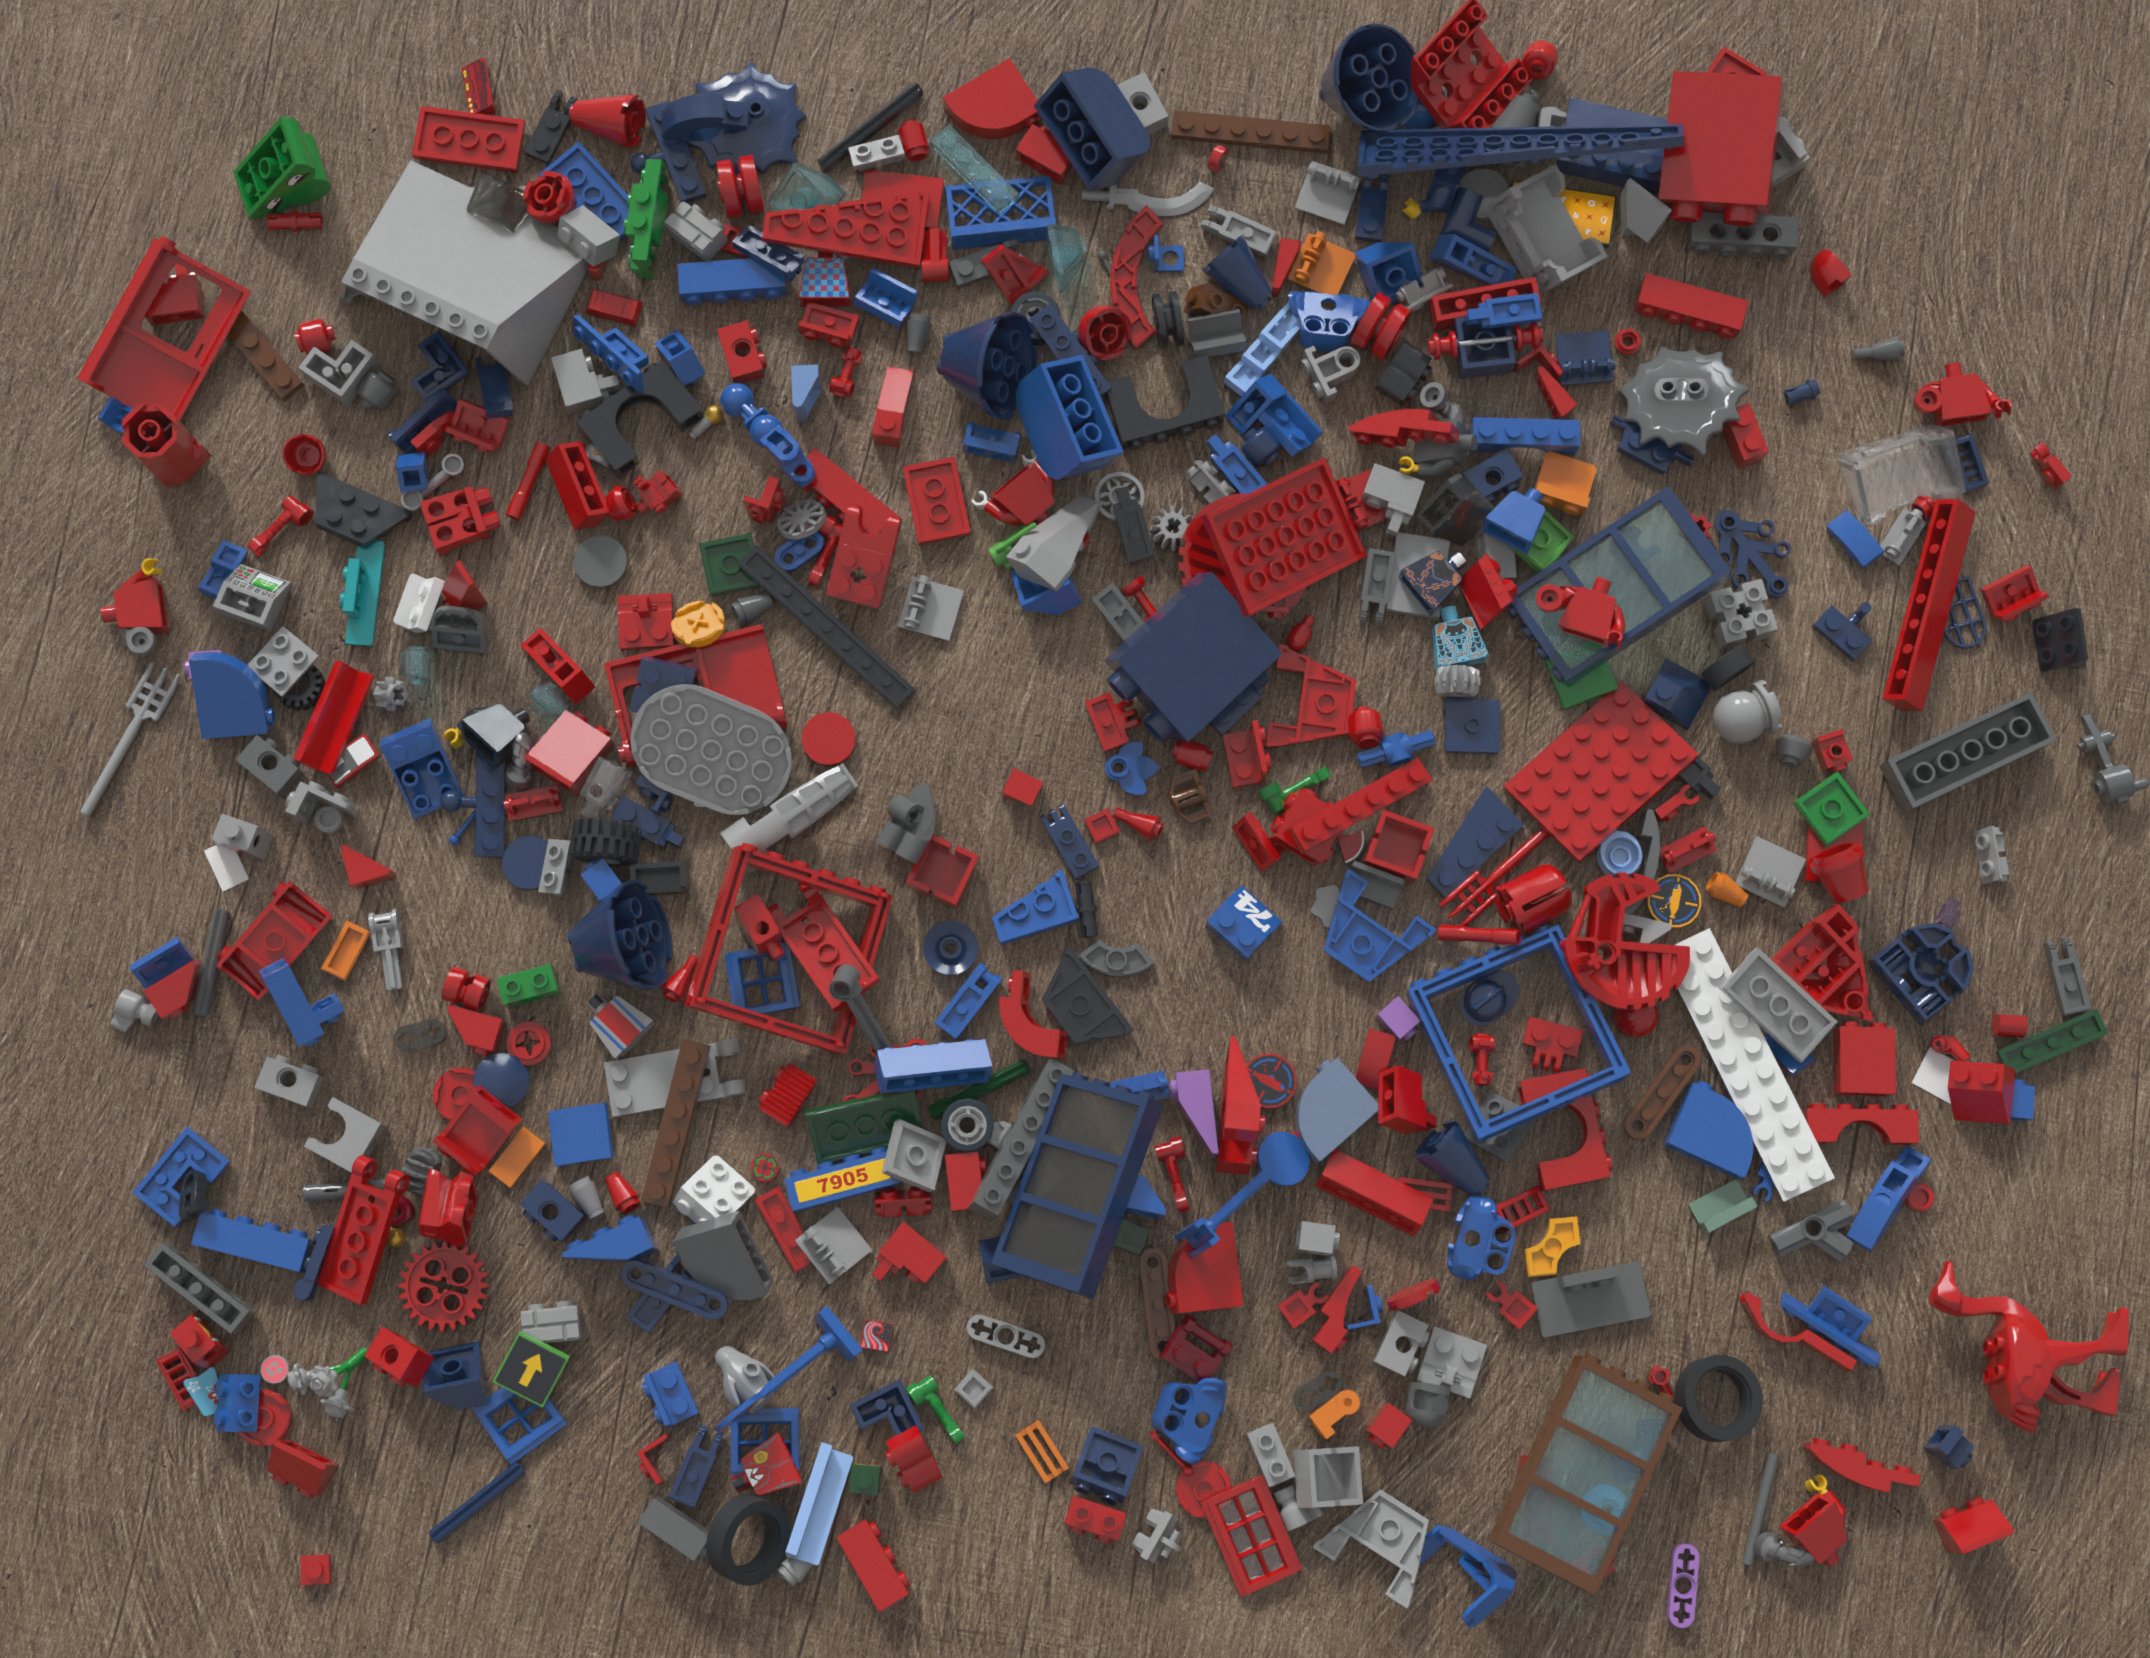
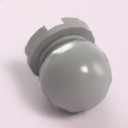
[1713,680,1783,744]

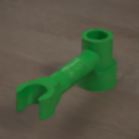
[1258,766,1331,814]
[905,1375,965,1445]

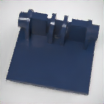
[1555,330,1615,386]

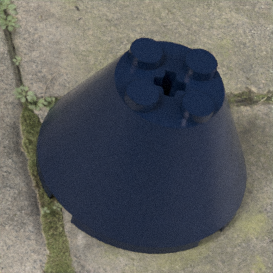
[1319,24,1420,132]
[937,312,1037,420]
[567,880,672,990]

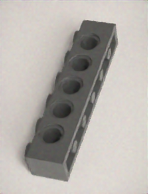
[968,1057,1074,1221]

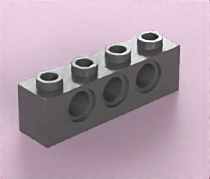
[1687,212,1798,259]
[144,1243,257,1335]

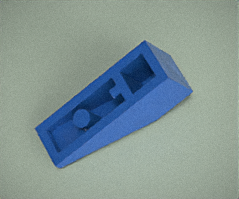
[1429,234,1517,286]

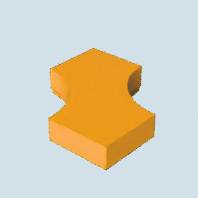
[1524,1216,1581,1277]

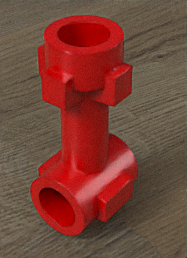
[829,347,862,399]
[1469,1033,1495,1086]
[1647,1365,1675,1415]

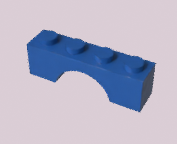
[1469,417,1580,455]

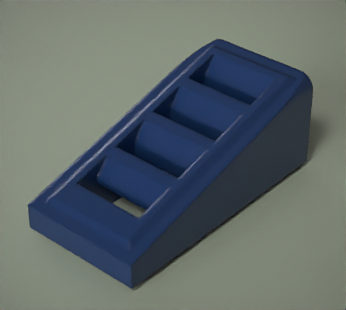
[1941,434,1989,493]

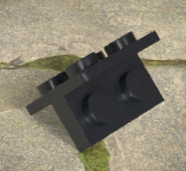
[2032,608,2088,672]

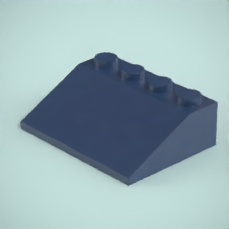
[1555,98,1668,194]

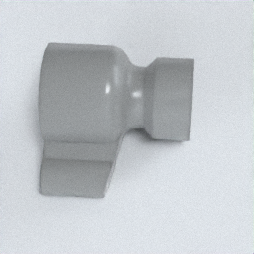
[110,989,159,1033]
[1274,1484,1324,1532]

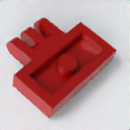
[1084,692,1142,753]
[1522,1017,1583,1072]

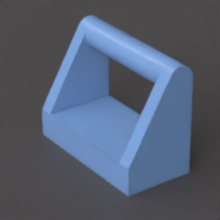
[791,365,822,423]

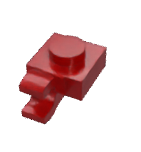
[1654,784,1700,823]

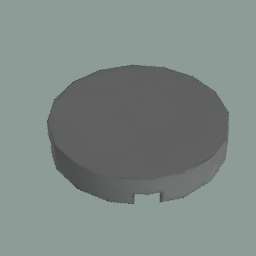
[573,535,628,589]

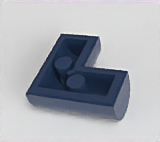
[1439,187,1498,253]
[410,331,470,402]
[849,1379,925,1435]

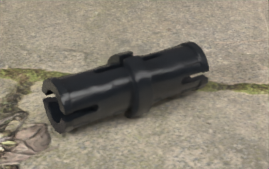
[1075,881,1099,938]

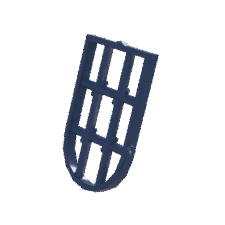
[1944,576,1987,649]

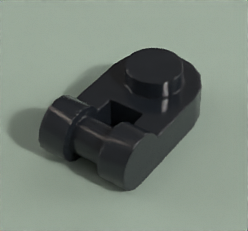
[179,1169,209,1222]

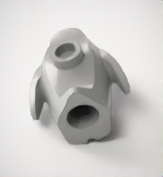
[715,1346,775,1414]

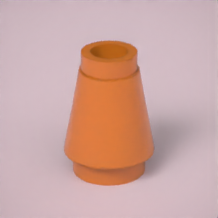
[1705,871,1748,908]

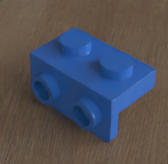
[853,268,918,328]
[214,1374,260,1432]

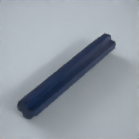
[429,1462,526,1543]

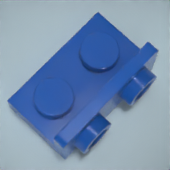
[1258,394,1323,457]
[642,1361,700,1427]

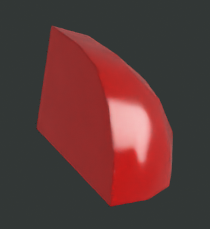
[1810,249,1851,298]

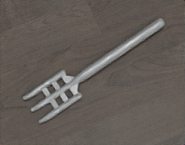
[80,662,180,817]

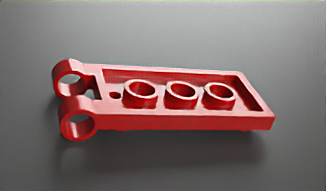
[767,884,881,1013]
[317,1155,410,1305]

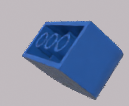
[1016,355,1123,480]

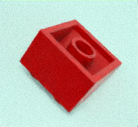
[143,958,202,1020]
[1948,1061,2016,1125]
[266,1439,339,1498]
[1933,1496,2015,1554]

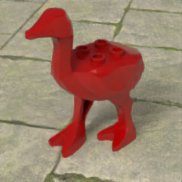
[1928,1261,2129,1433]

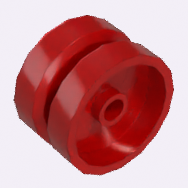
[716,154,765,220]
[1350,292,1412,361]

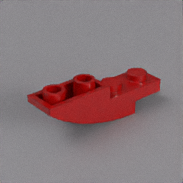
[1348,409,1460,449]
[1803,1438,1921,1493]

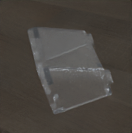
[1837,425,1966,525]

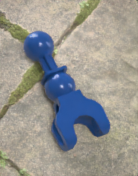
[720,383,817,487]

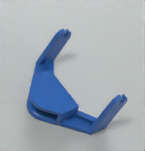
[1419,1525,1517,1627]

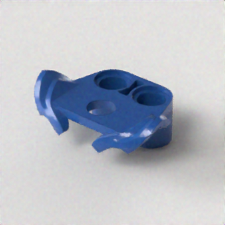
[1289,291,1370,352]
[1447,1195,1516,1280]
[1151,1378,1227,1464]

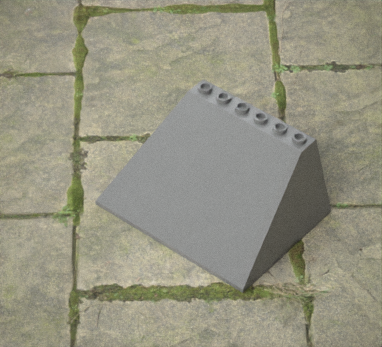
[339,160,589,387]

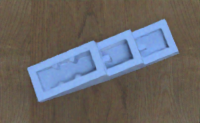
[1223,302,1301,397]

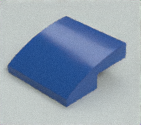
[548,1103,614,1167]

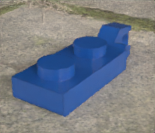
[1465,293,1543,328]
[1206,434,1267,494]

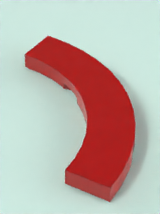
[1110,205,1164,351]

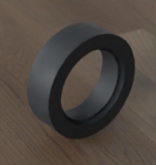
[1674,1355,1763,1442]
[706,1494,790,1586]

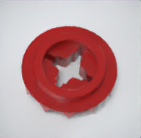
[506,1021,551,1066]

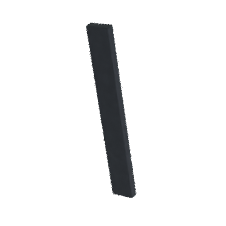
[738,545,916,710]

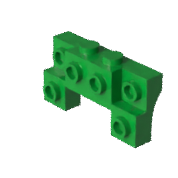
[623,159,669,279]

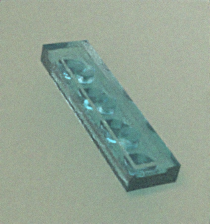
[930,124,1019,214]

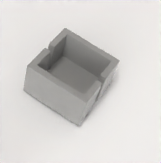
[1293,1446,1363,1508]

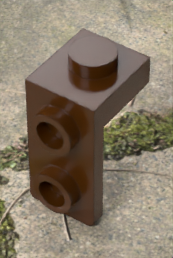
[1183,283,1249,328]

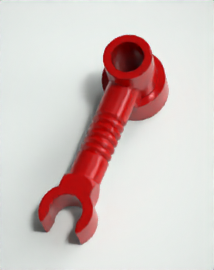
[247,496,314,557]
[808,514,843,587]
[1155,1136,1190,1212]

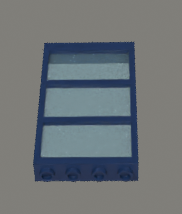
[1507,486,1731,687]

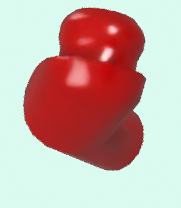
[1931,1035,1971,1062]

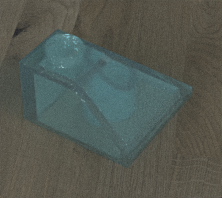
[768,162,846,211]
[1047,224,1087,293]

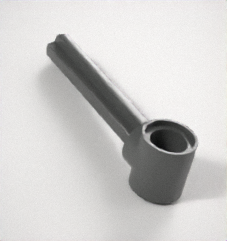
[829,964,891,1053]

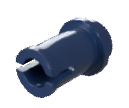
[1784,379,1820,406]

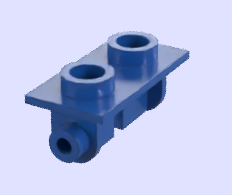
[1110,1071,1170,1109]

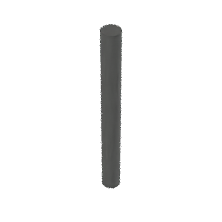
[1742,1453,1779,1566]

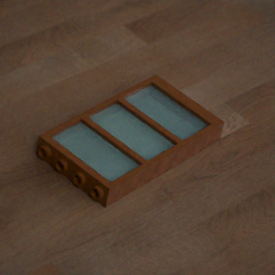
[1488,1353,1682,1596]

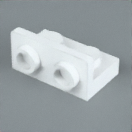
[393,574,445,633]

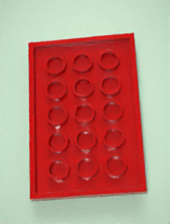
[1200,458,1367,617]
[1503,681,1699,864]

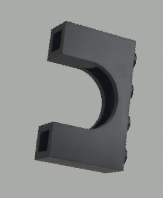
[1105,355,1225,451]
[577,360,703,479]

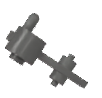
[2077,714,2150,806]

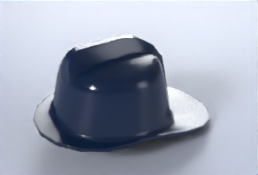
[1458,969,1519,1026]

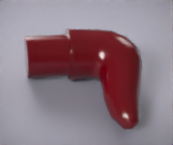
[392,1194,416,1228]

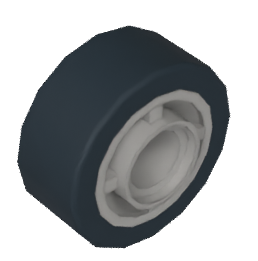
[941,1099,994,1152]

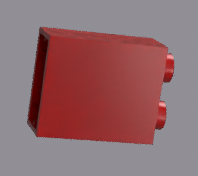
[1659,71,1784,226]

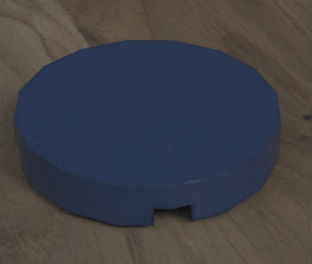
[502,835,548,890]

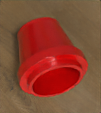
[1809,842,1869,904]

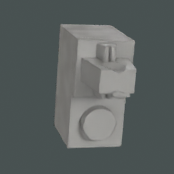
[551,349,621,415]
[1361,463,1425,537]

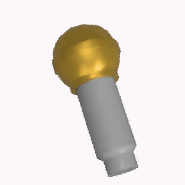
[689,405,723,439]
[387,1227,406,1248]

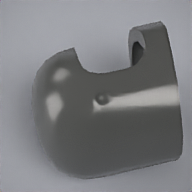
[1405,1382,1451,1428]

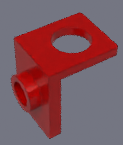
[1513,345,1563,382]
[637,1434,671,1485]

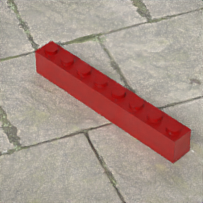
[1882,499,1976,711]

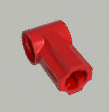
[922,228,949,282]

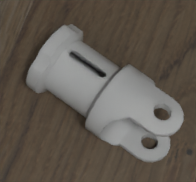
[1287,1256,1337,1284]

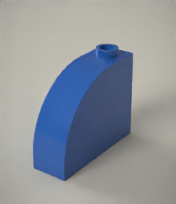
[189,652,275,739]
[1663,1081,1753,1180]

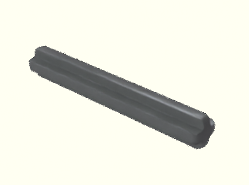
[192,909,230,1017]

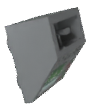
[213,564,292,632]

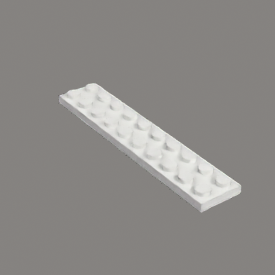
[1675,928,1835,1202]

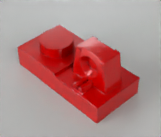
[1232,812,1285,872]

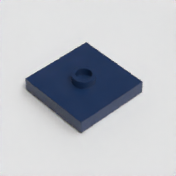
[1444,698,1500,755]

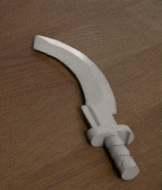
[1082,182,1214,217]

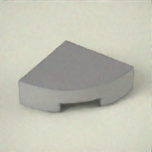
[987,1121,1012,1149]

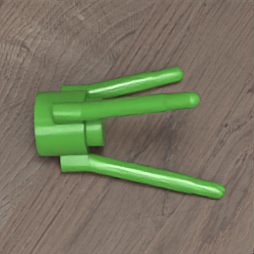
[988,523,1037,569]

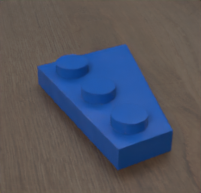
[992,869,1079,945]

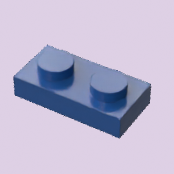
[130,937,194,989]

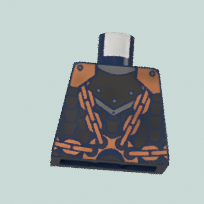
[1398,551,1467,616]

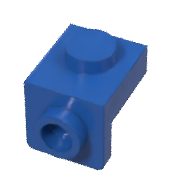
[98,397,133,434]

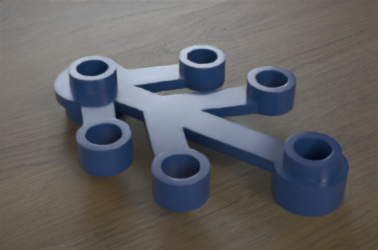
[1714,510,1791,599]

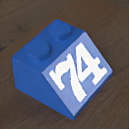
[1205,885,1282,962]

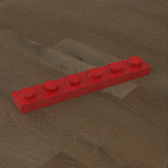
[1287,758,1432,854]

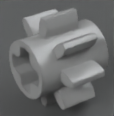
[373,677,408,711]

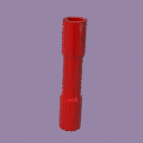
[505,442,551,521]
[1437,924,1521,946]

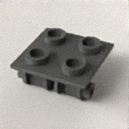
[1465,1091,1537,1163]

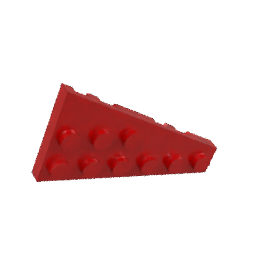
[761,190,929,269]

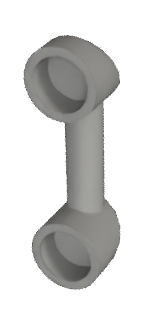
[401,454,464,511]

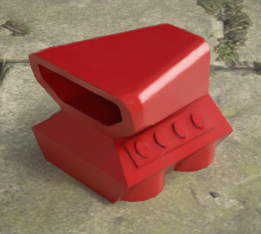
[418,1169,478,1247]

